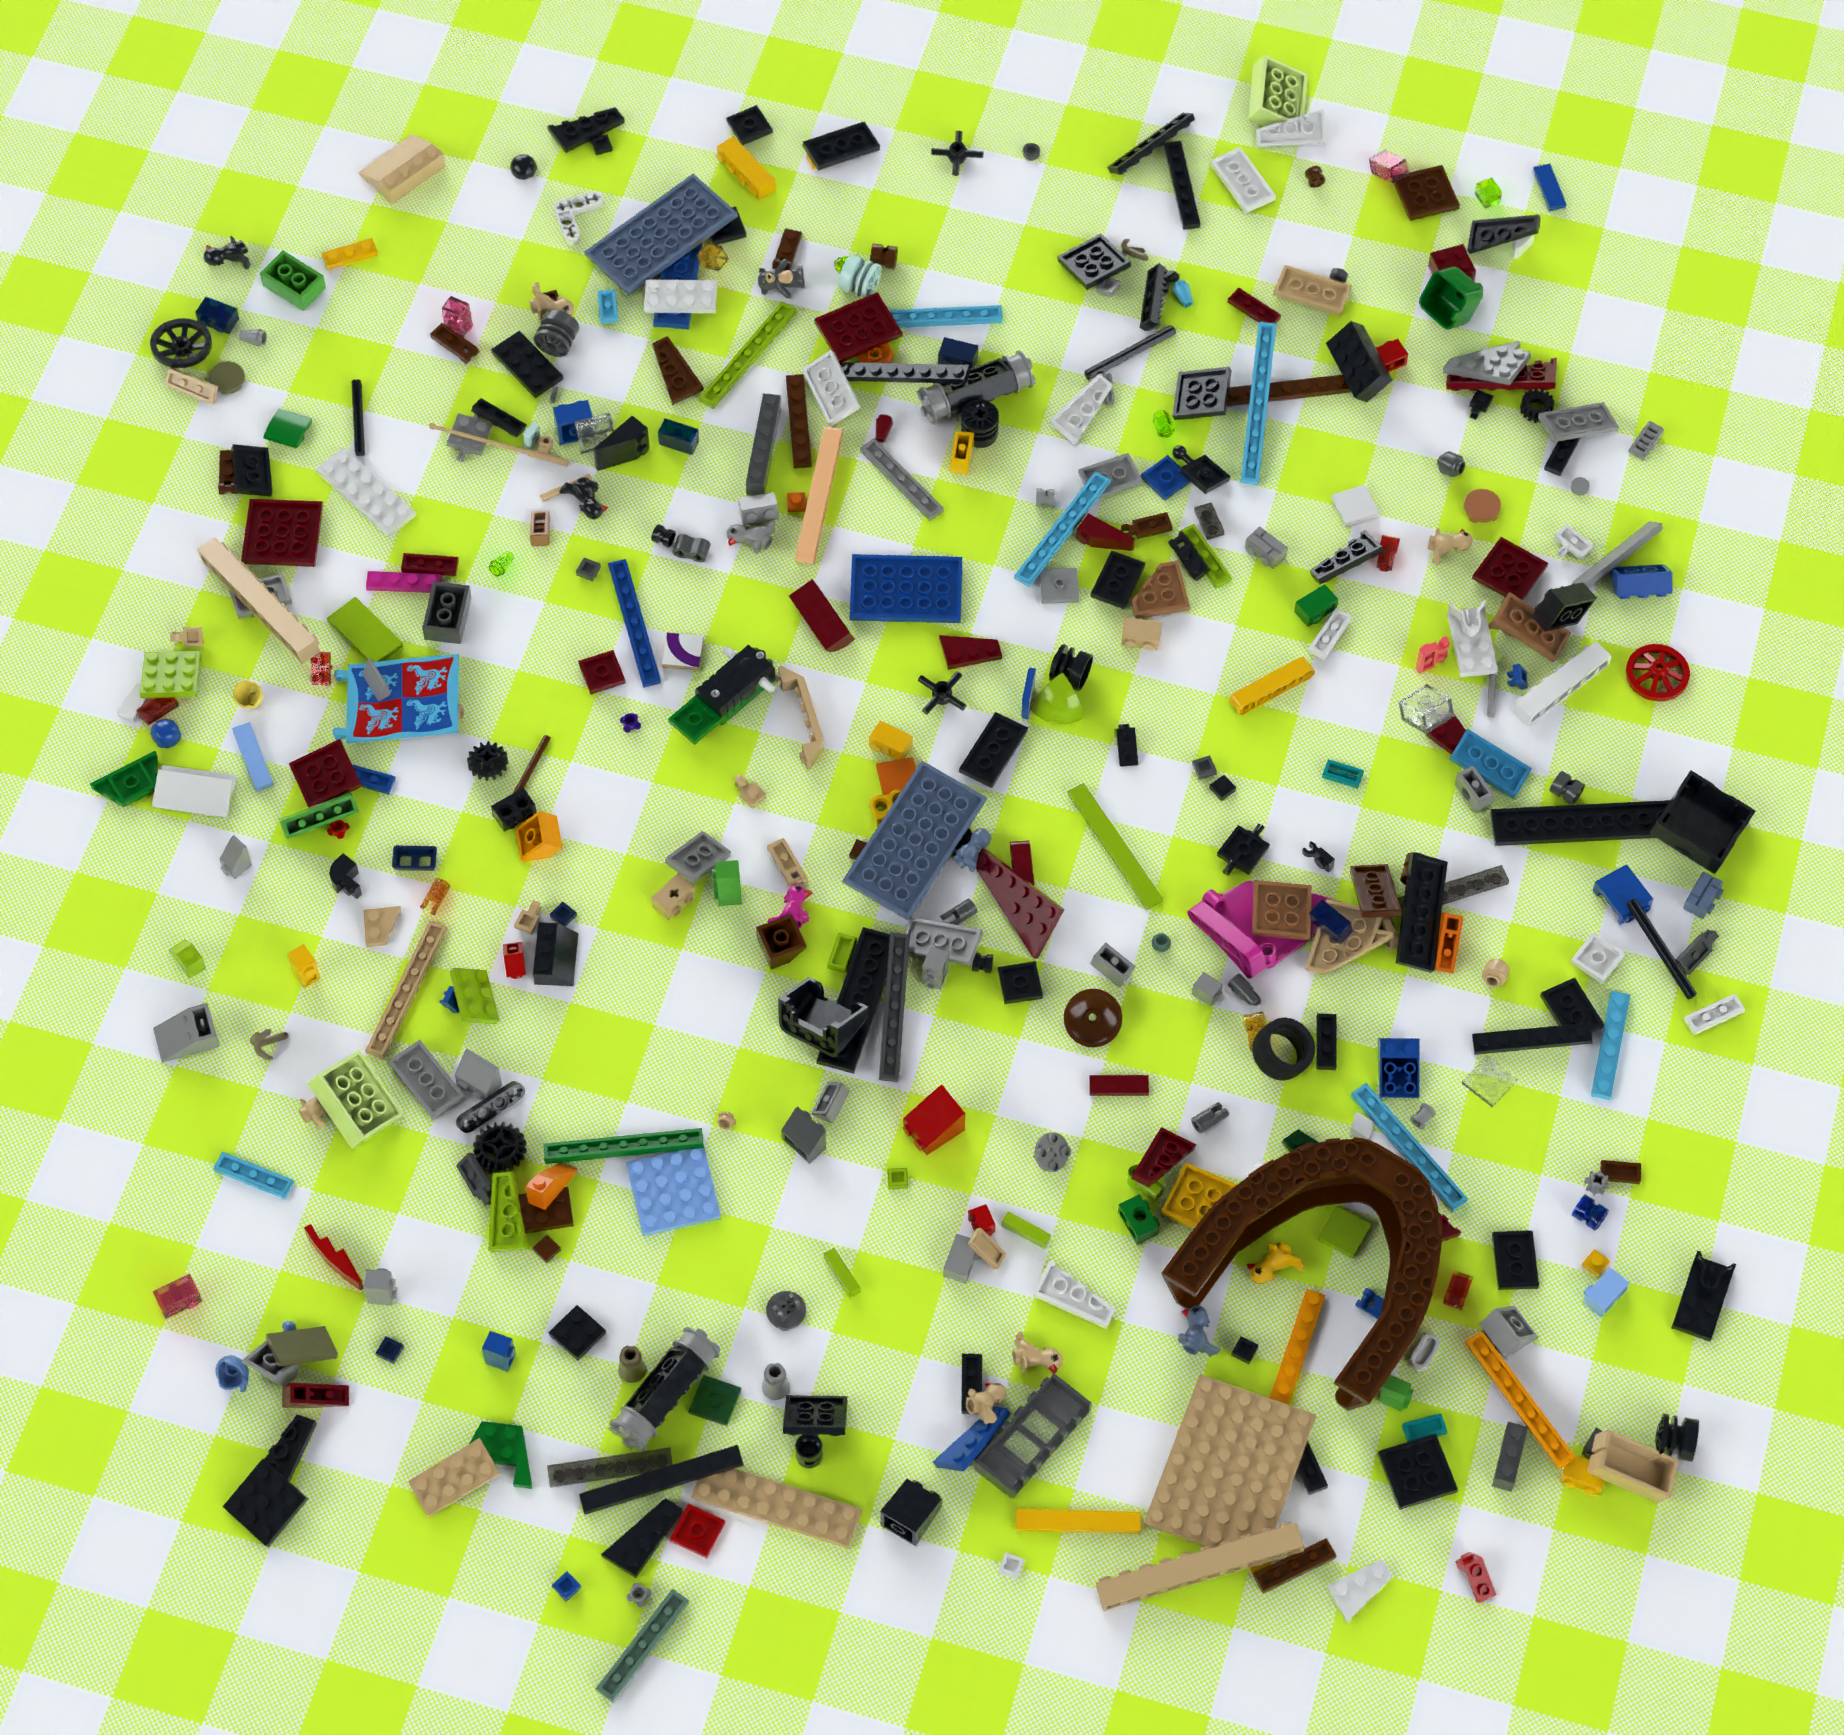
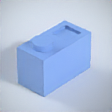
[1583,1268,1630,1318]

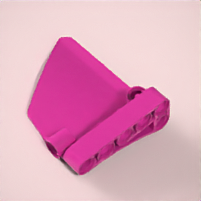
[1187,881,1340,979]

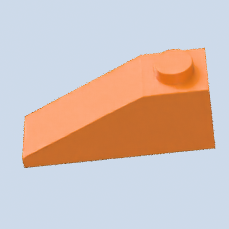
[1434,913,1464,974]
[526,1162,578,1210]

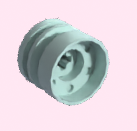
[838,254,881,298]

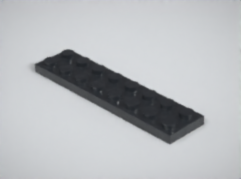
[816,927,890,1074]

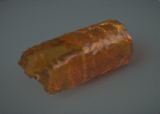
[420,878,451,916]

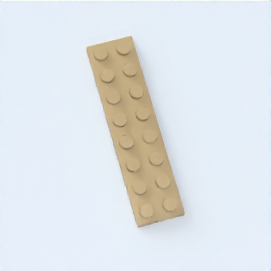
[691,1469,862,1549]

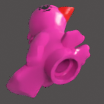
[767,884,813,928]

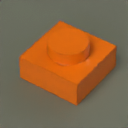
[787,492,806,512]

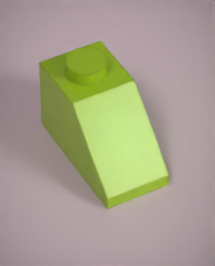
[169,939,206,978]

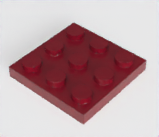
[1472,537,1548,600]
[289,739,362,808]

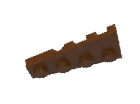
[652,336,704,405]

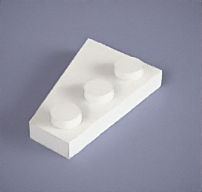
[1326,1559,1392,1623]

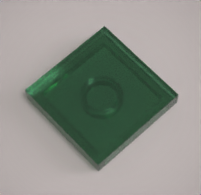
[689,1375,742,1426]

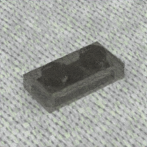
[1194,502,1225,540]

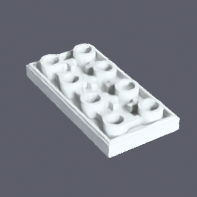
[152,769,234,818]

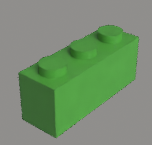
[712,860,742,906]

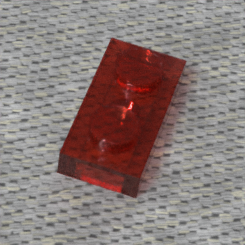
[136,697,179,725]

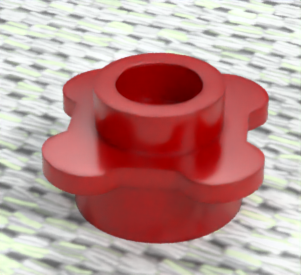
[327,819,350,839]

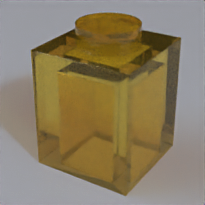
[697,243,729,271]

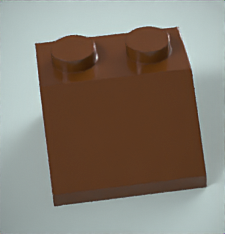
[756,914,807,969]

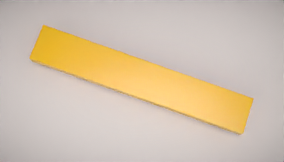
[1016,1509,1141,1534]

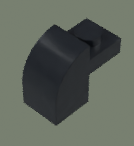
[329,853,362,899]

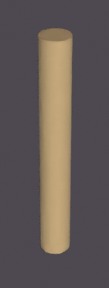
[540,474,592,501]

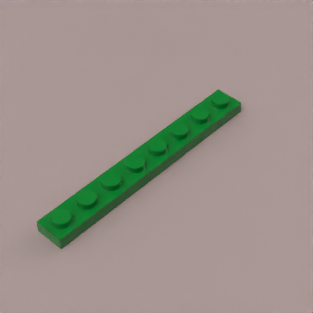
[543,1128,704,1164]

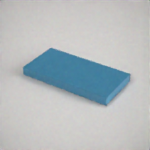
[1449,729,1532,799]

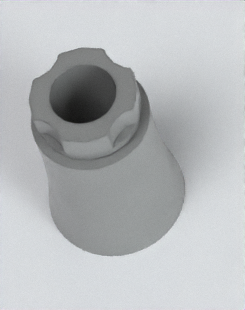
[762,1363,790,1400]

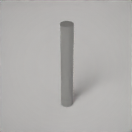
[1487,674,1496,718]

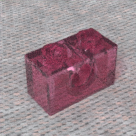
[442,296,473,337]

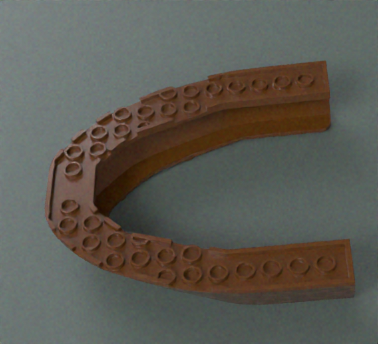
[1161,1137,1442,1411]

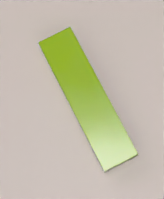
[1178,524,1232,588]

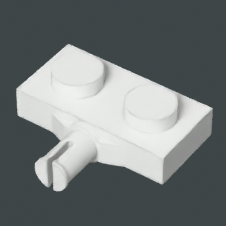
[1554,524,1594,560]

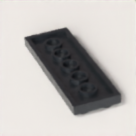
[1395,852,1448,973]

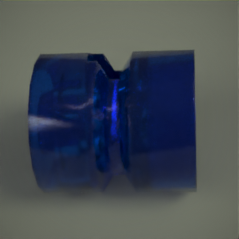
[1571,1194,1609,1231]

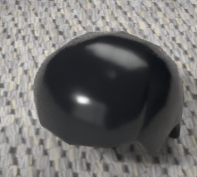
[510,154,538,180]

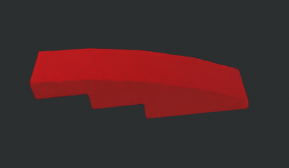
[304,1224,364,1290]

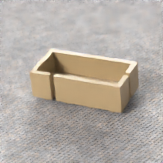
[1587,1429,1679,1503]

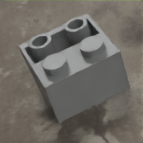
[781,1106,826,1164]

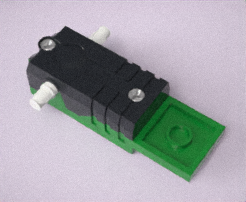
[668,644,776,745]

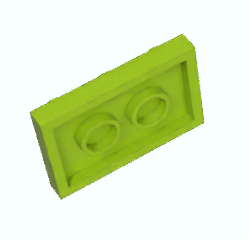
[450,968,499,1024]

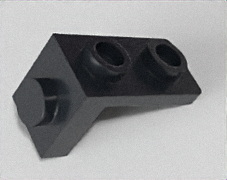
[1114,724,1138,767]

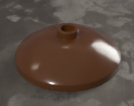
[1064,989,1123,1047]

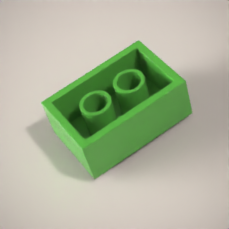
[260,250,326,311]

